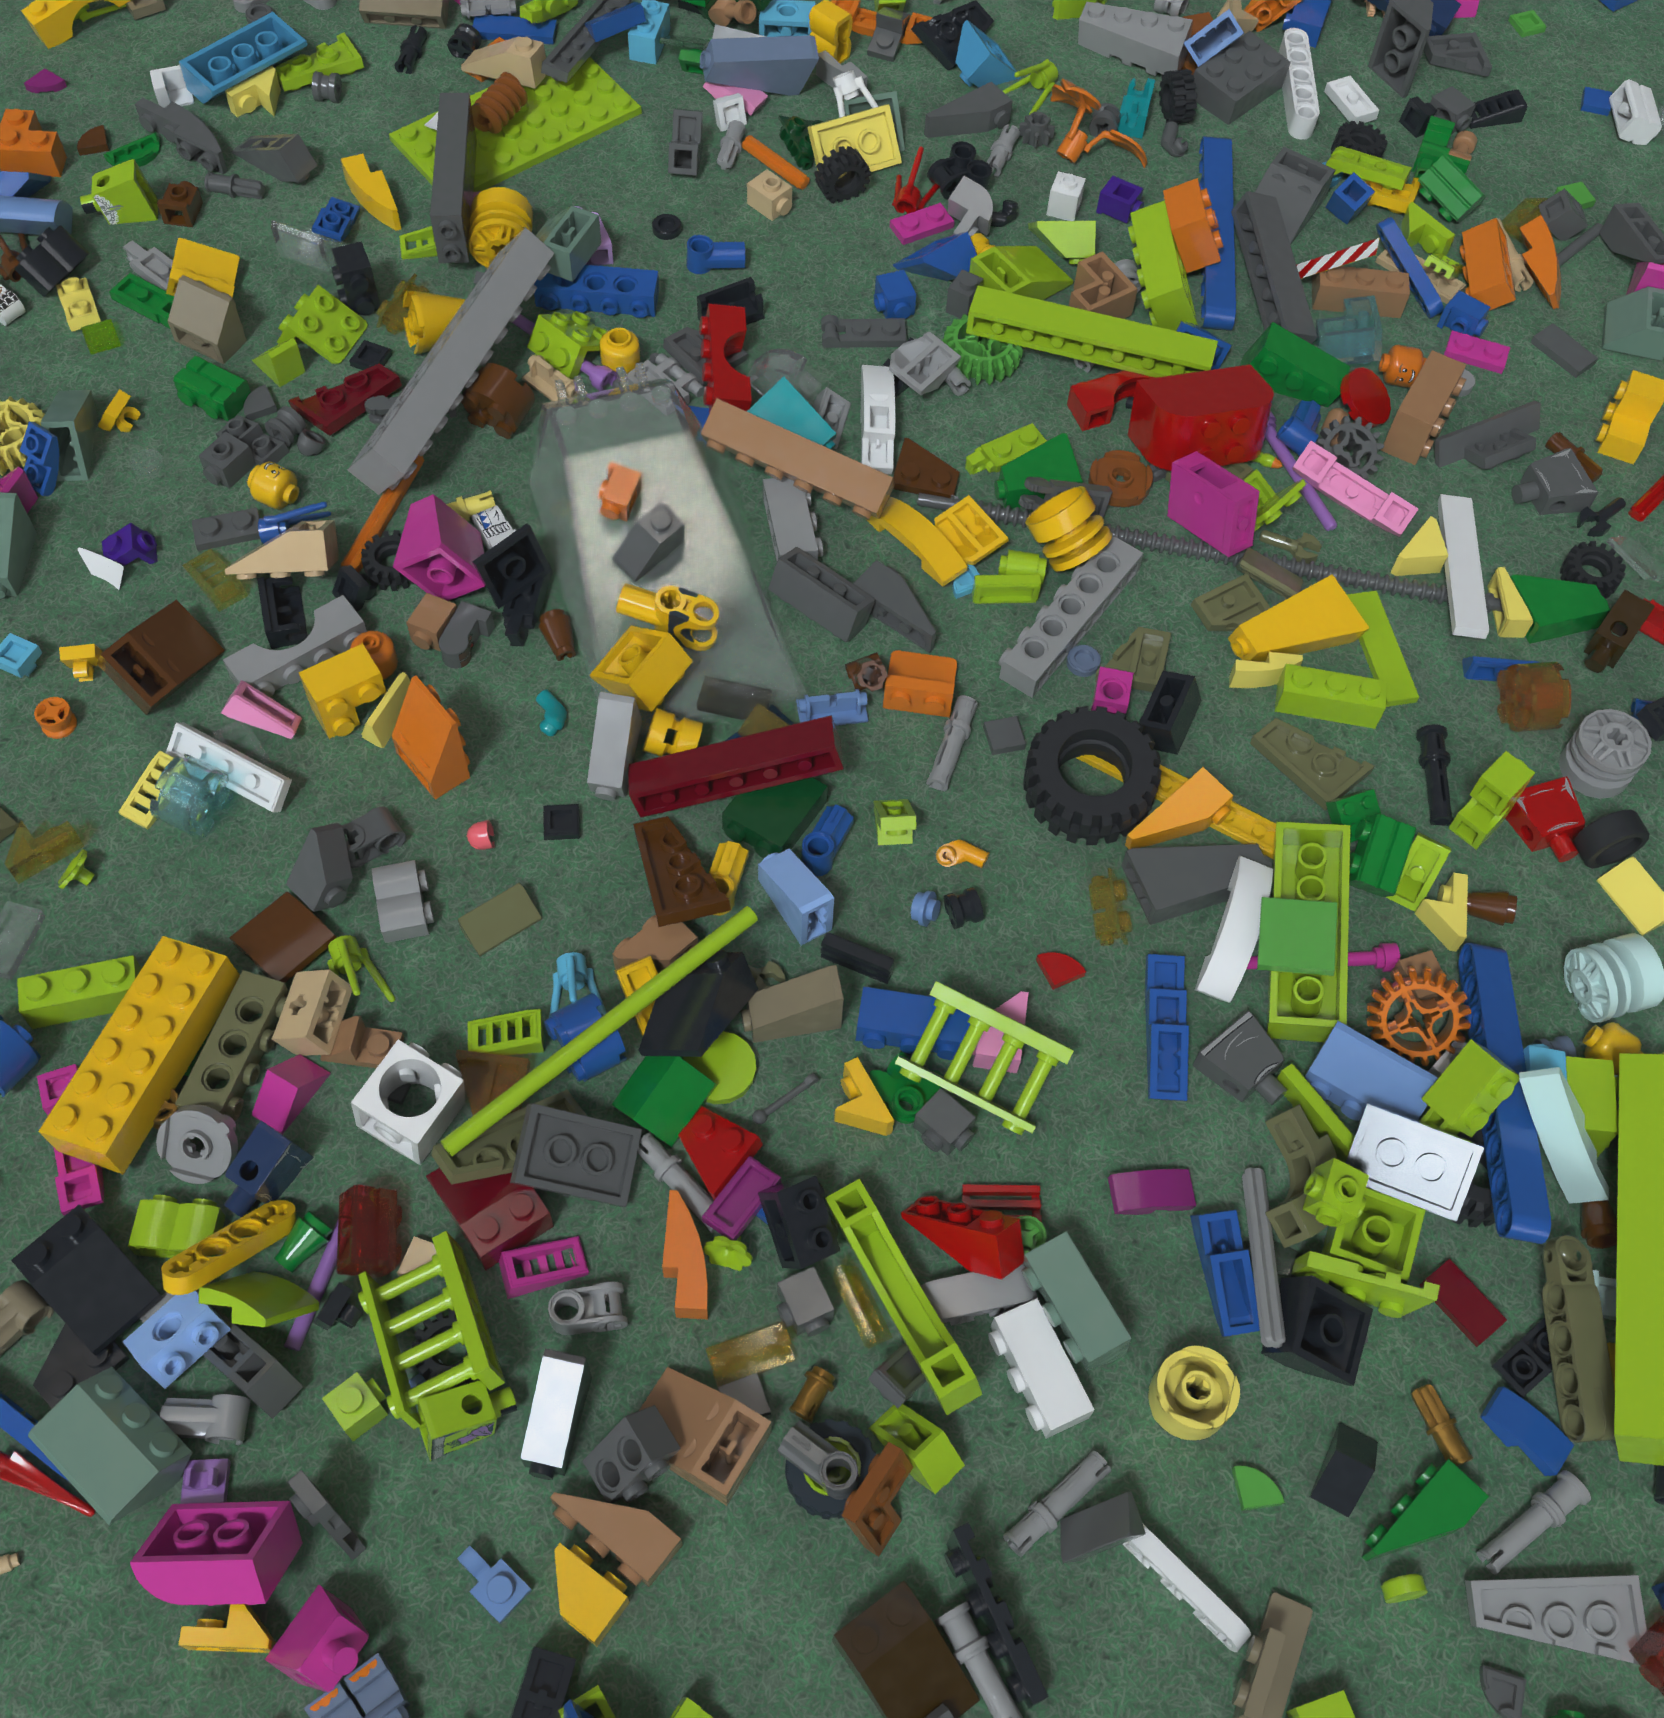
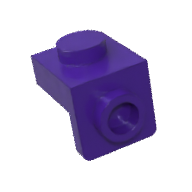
[102,523,158,567]

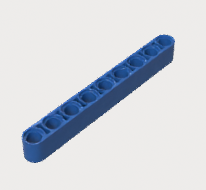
[1199,136,1236,331]
[1458,943,1551,1244]

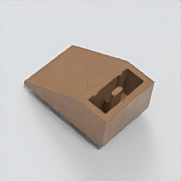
[639,1367,772,1506]

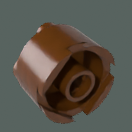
[461,363,535,439]

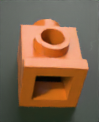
[598,462,642,522]

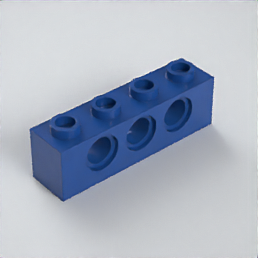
[534,265,659,318]

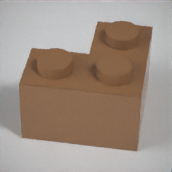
[1069,251,1138,319]

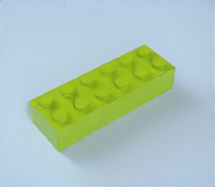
[1267,822,1350,1042]

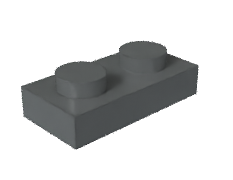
[192,507,260,551]

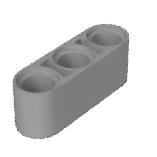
[921,1263,1038,1326]

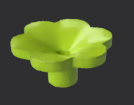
[58,849,95,889]
[703,1236,753,1271]

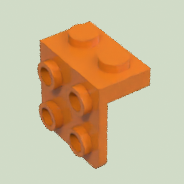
[883,650,957,718]

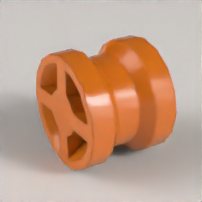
[34,697,77,739]

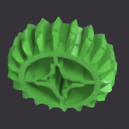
[942,314,1023,386]

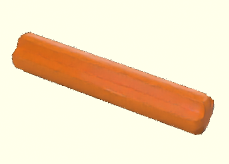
[742,135,810,190]

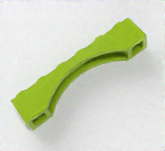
[825,1179,983,1415]

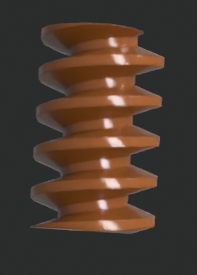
[471,72,528,134]

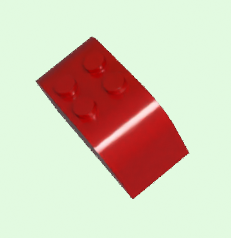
[1128,364,1274,471]

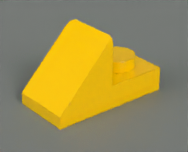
[834,1057,894,1136]
[178,1604,277,1653]

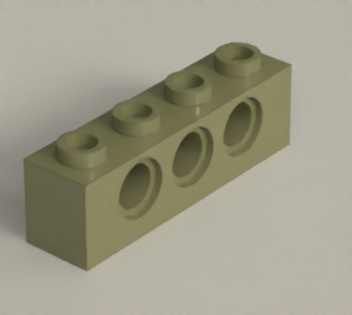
[175,970,289,1121]

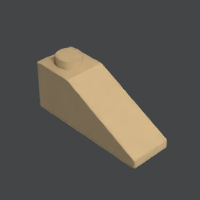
[461,36,546,88]

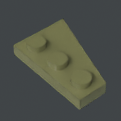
[1250,718,1375,811]

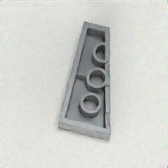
[1078,1,1193,76]

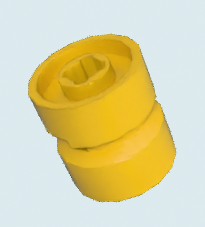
[643,708,703,757]

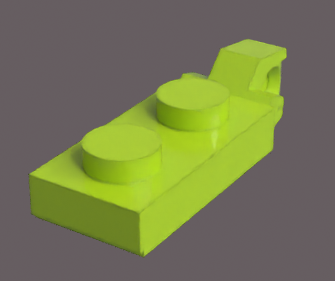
[520,0,578,24]
[965,423,1047,475]

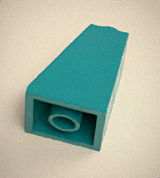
[747,376,836,450]

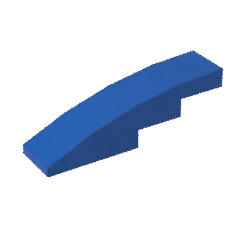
[1145,954,1189,1101]

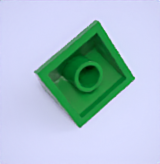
[611,1056,717,1147]

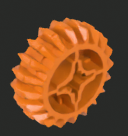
[1366,966,1471,1066]

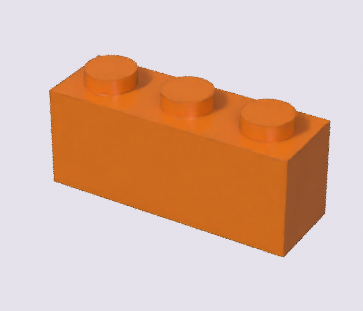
[1459,218,1516,311]

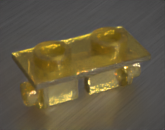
[376,273,429,335]
[1088,868,1132,946]
[705,1322,795,1387]

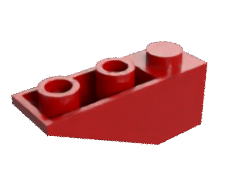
[901,1196,1024,1280]

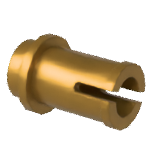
[789,1366,835,1423]

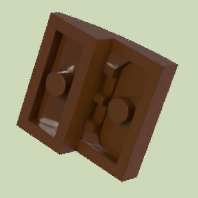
[229,891,336,983]

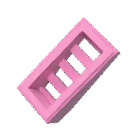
[221,680,302,739]

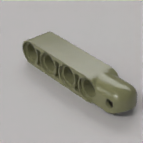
[1542,1235,1615,1443]

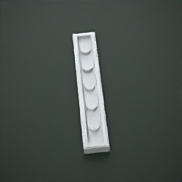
[1438,494,1489,639]

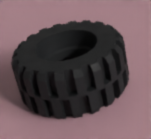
[1023,706,1162,845]

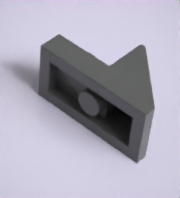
[867,7,910,62]

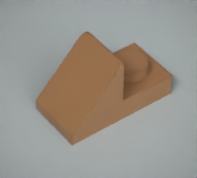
[320,1016,404,1068]

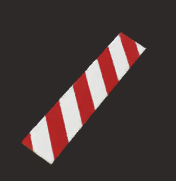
[1296,238,1380,279]

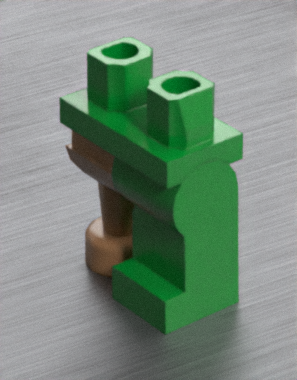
[1411,115,1477,178]

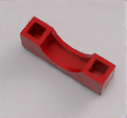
[699,304,752,414]
[1067,370,1155,431]

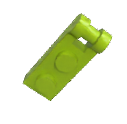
[1326,146,1412,191]

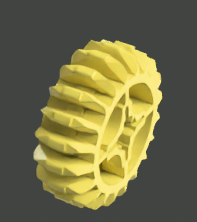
[0,396,45,477]

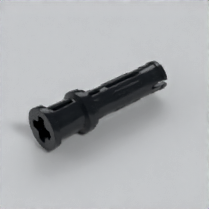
[1416,724,1453,826]

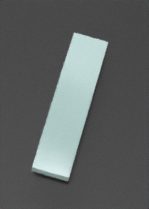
[1519,1067,1609,1204]

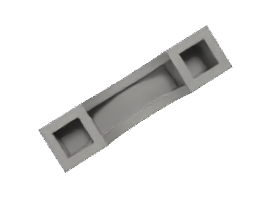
[223,595,367,697]

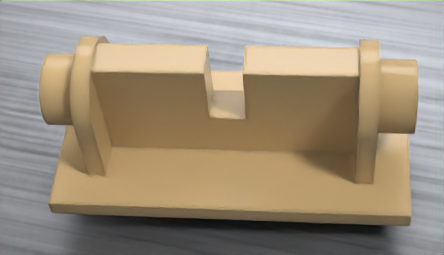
[522,355,588,411]

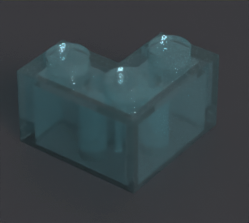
[1316,295,1383,365]

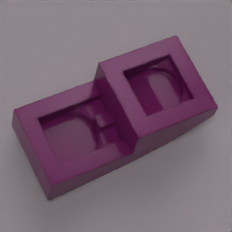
[1108,1169,1196,1215]

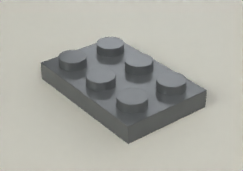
[510,1103,642,1207]

